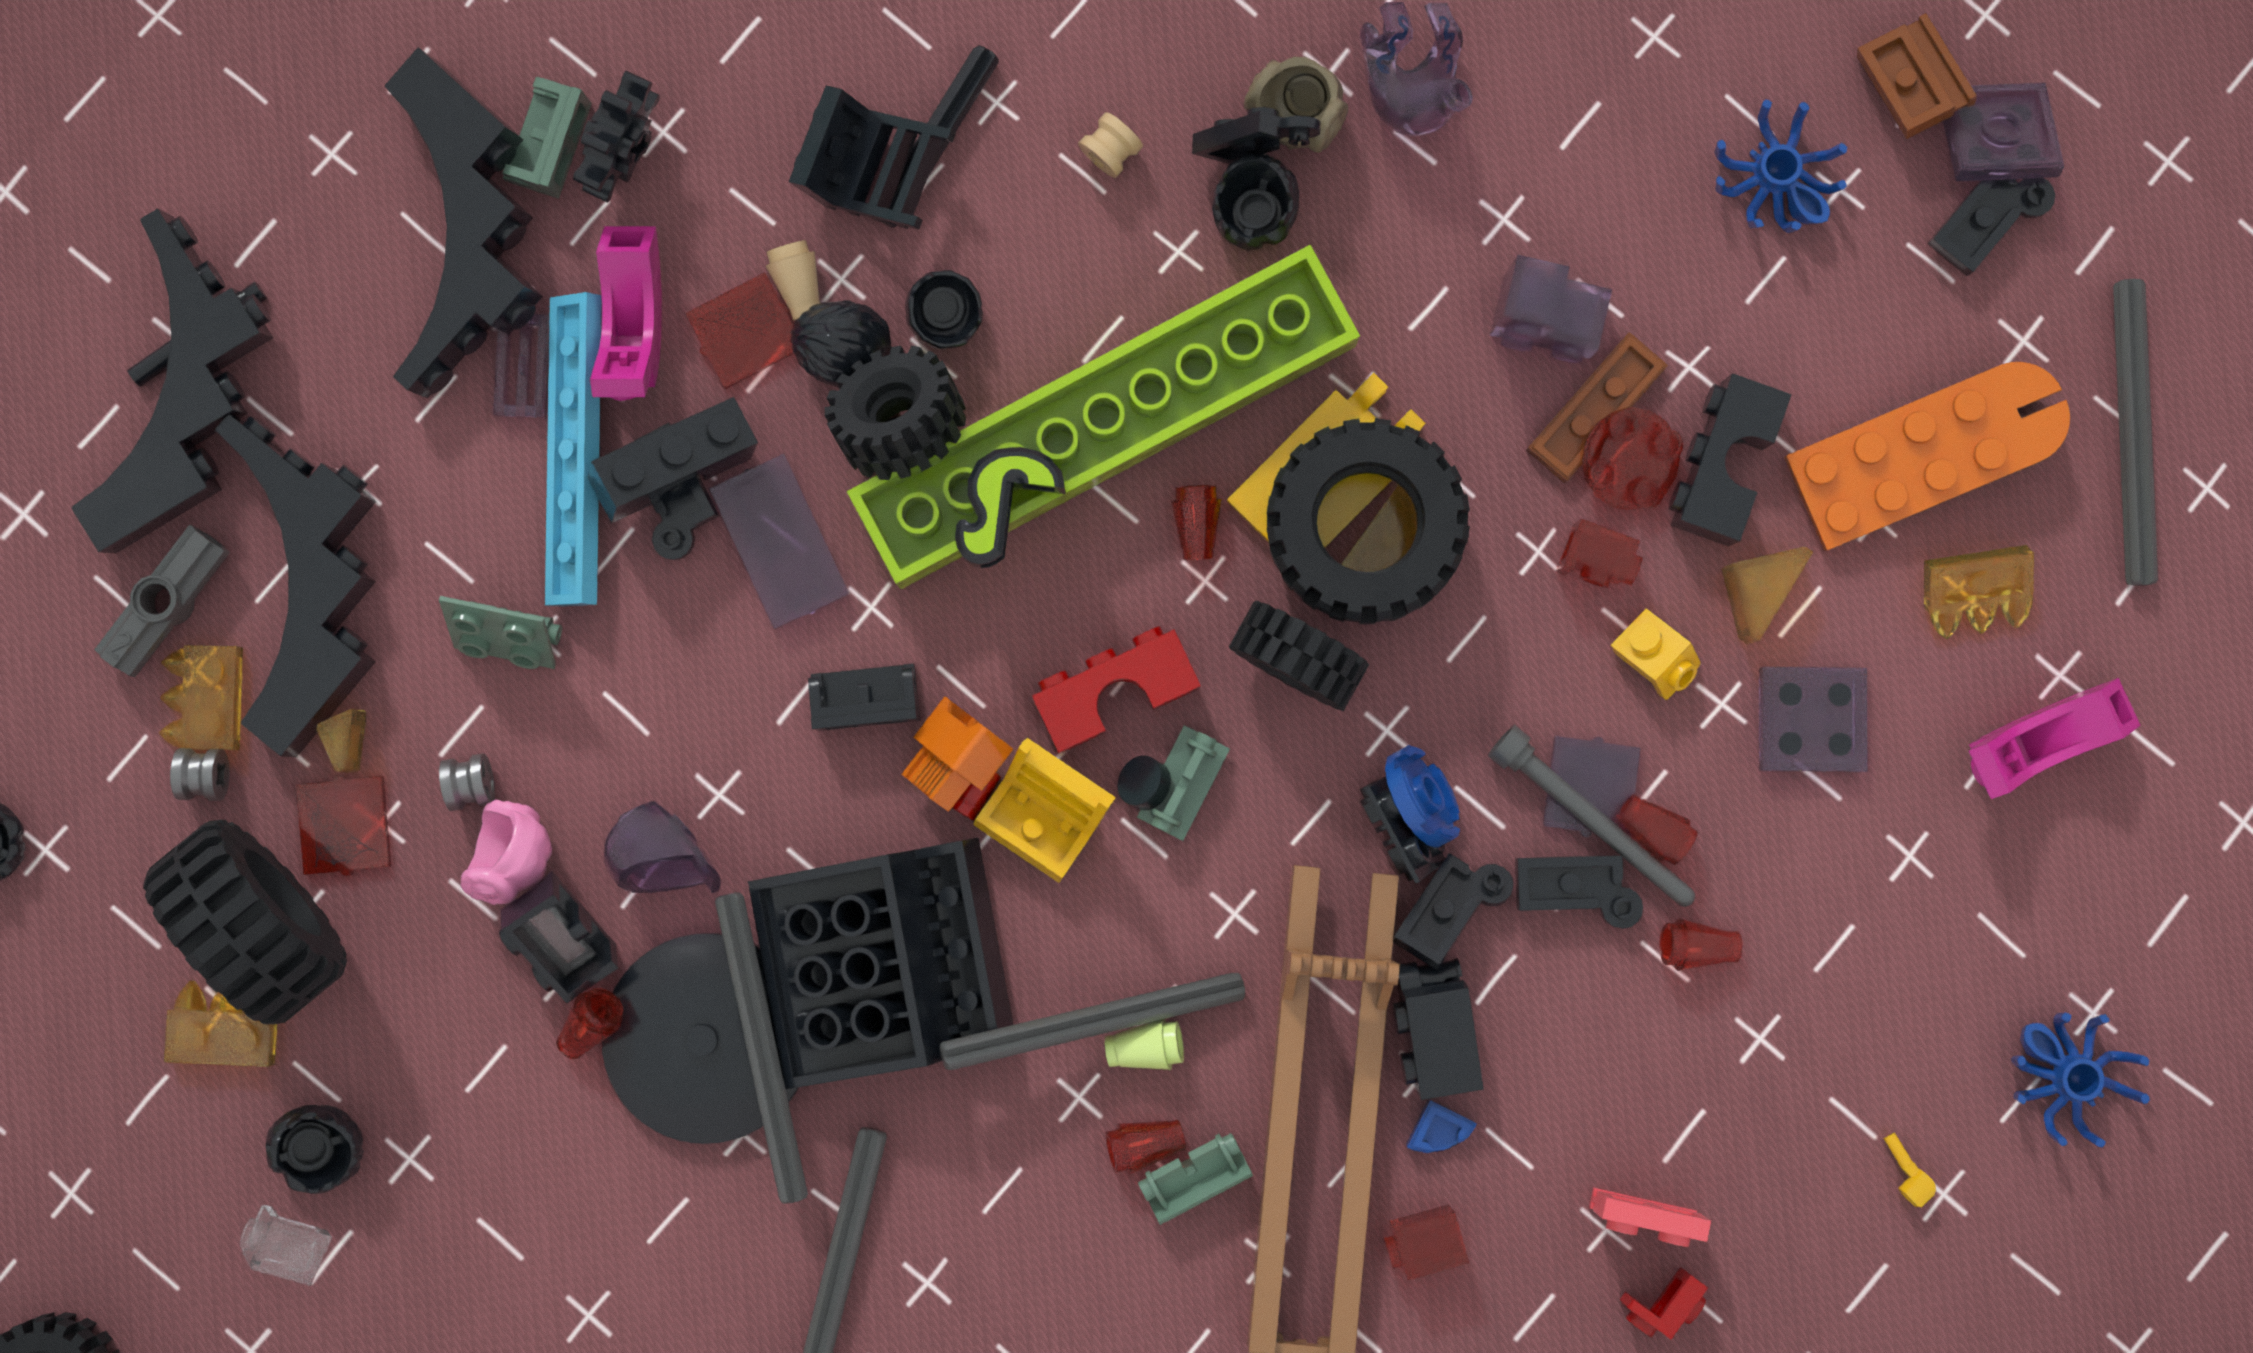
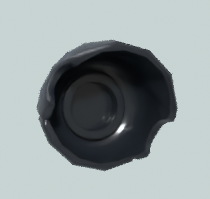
[905,270,983,349]

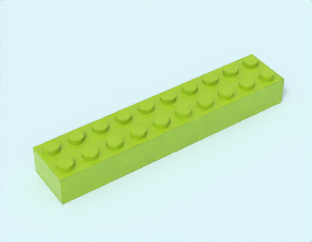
[847,245,1360,589]

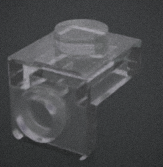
[240,1205,332,1286]

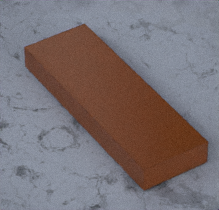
[1526,332,1668,483]

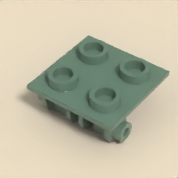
[439,596,562,669]

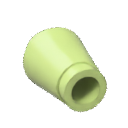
[1105,1019,1184,1070]

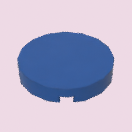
[1385,745,1460,848]

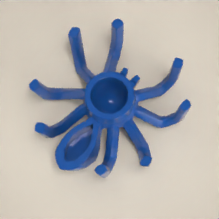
[1714,99,1847,234]
[2011,1012,2150,1148]

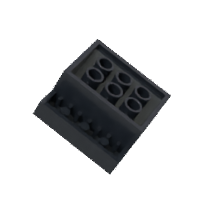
[748,838,1014,1089]

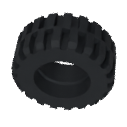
[1267,418,1470,624]
[143,820,347,1025]

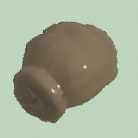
[1244,56,1348,153]

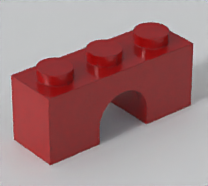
[1032,626,1201,754]

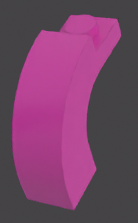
[590,226,662,401]
[1968,678,2141,799]

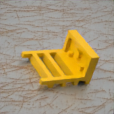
[973,738,1116,883]

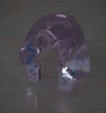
[1360,2,1473,136]

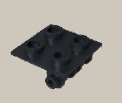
[1359,776,1445,884]

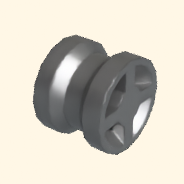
[170,748,230,801]
[439,754,495,811]

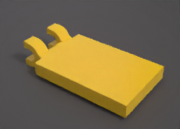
[1227,373,1426,548]

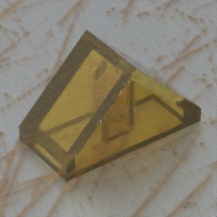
[1721,546,1813,644]

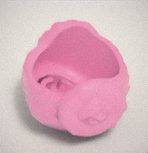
[460,800,552,905]

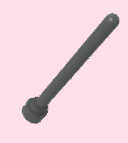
[1487,724,1695,907]

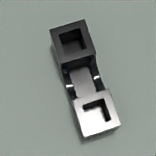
[1668,373,1792,546]
[587,397,758,523]

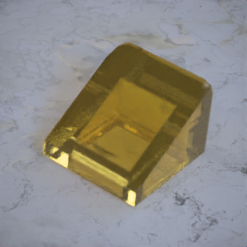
[316,709,366,773]

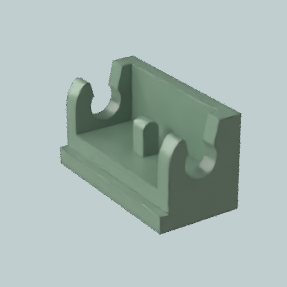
[502,77,592,199]

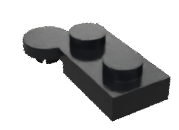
[1192,107,1321,164]
[1927,161,2055,276]
[623,422,720,560]
[1393,853,1514,970]
[1515,855,1643,929]

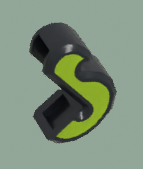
[955,447,1066,569]

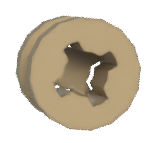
[1078,112,1143,178]

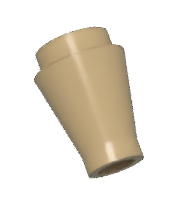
[766,240,820,321]

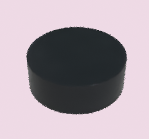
[1117,755,1171,810]

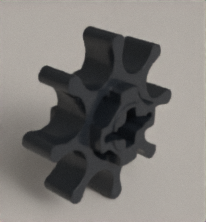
[573,70,660,203]

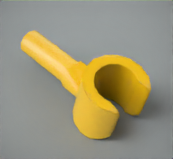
[1883,1132,1936,1207]

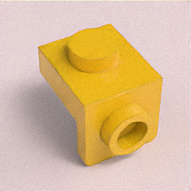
[1610,608,1701,700]

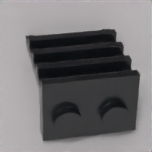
[789,85,956,230]

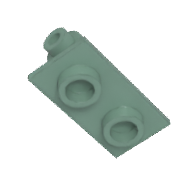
[1137,725,1230,841]
[1138,1133,1253,1225]

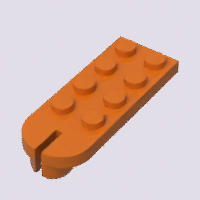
[1784,362,2070,551]

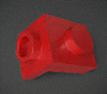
[1619,1267,1708,1340]

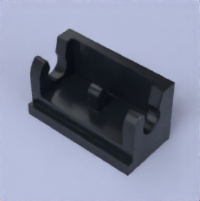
[808,663,921,731]

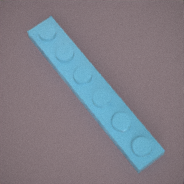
[545,292,602,607]

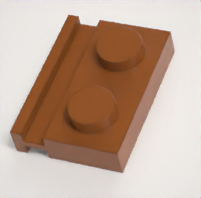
[1857,13,1977,139]

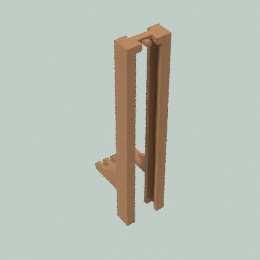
[1247,865,1399,1353]

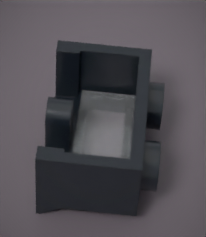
[499,871,618,1004]

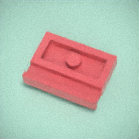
[1589,1187,1711,1247]

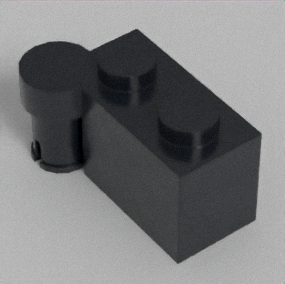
[1392,958,1484,1100]

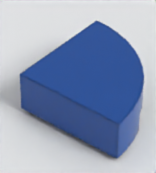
[1405,1099,1477,1153]

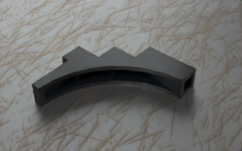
[385,47,543,398]
[71,208,273,554]
[215,414,376,758]

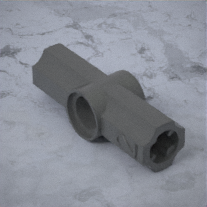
[94,524,230,677]

